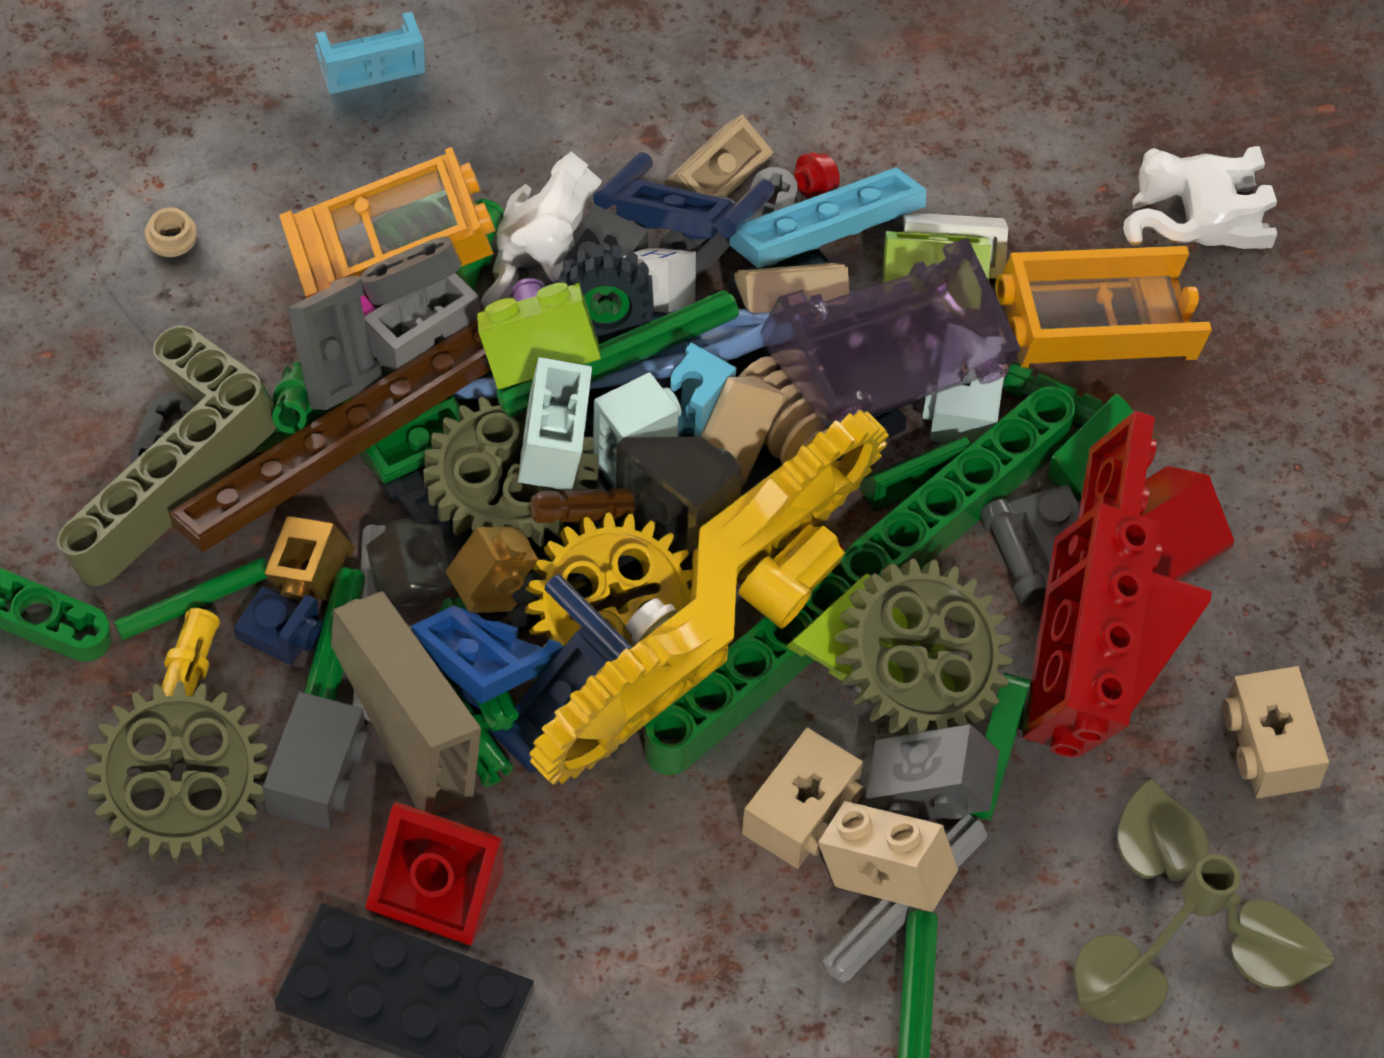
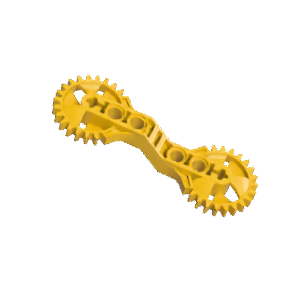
[529,410,889,785]

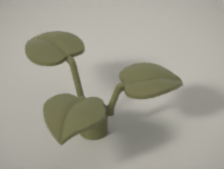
[1073,779,1335,1024]

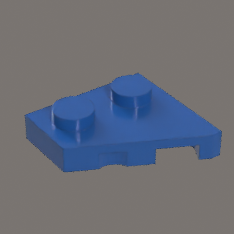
[411,606,564,704]

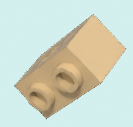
[1222,666,1329,799]
[742,727,865,869]
[818,801,958,912]

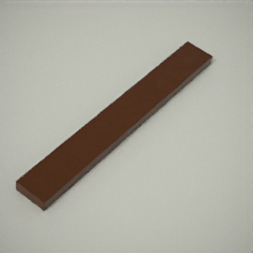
[168,319,491,553]

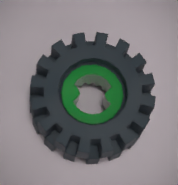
[559,245,654,344]

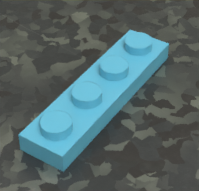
[729,167,927,269]

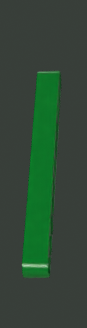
[644,386,1075,776]

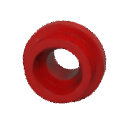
[794,152,840,199]

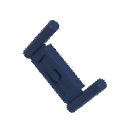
[593,152,774,240]
[460,574,632,773]

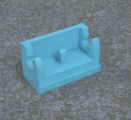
[315,12,425,95]
[670,342,736,463]

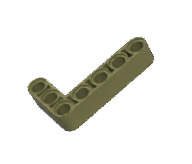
[57,325,277,586]

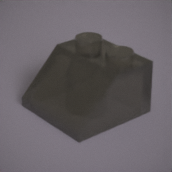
[616,437,742,567]

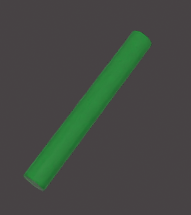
[113,557,268,641]

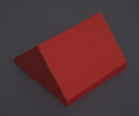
[1142,466,1234,580]
[365,802,504,946]

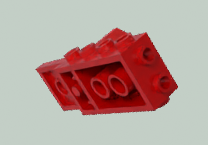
[1022,410,1212,758]

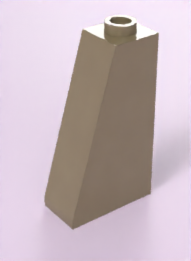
[331,591,481,815]

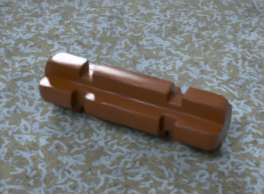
[530,488,635,523]

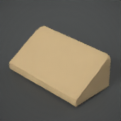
[664,114,774,197]
[734,263,850,313]
[686,376,784,487]

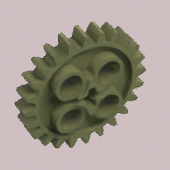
[424,397,599,547]
[834,559,1013,734]
[85,681,270,865]

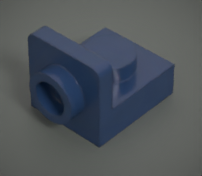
[234,586,322,666]

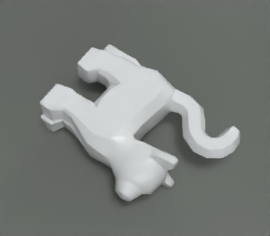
[1123,146,1277,249]
[480,151,602,308]

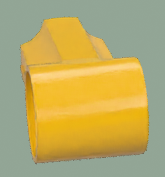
[738,524,845,629]

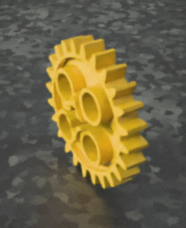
[525,513,692,648]

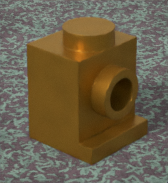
[265,516,355,604]
[446,527,539,613]

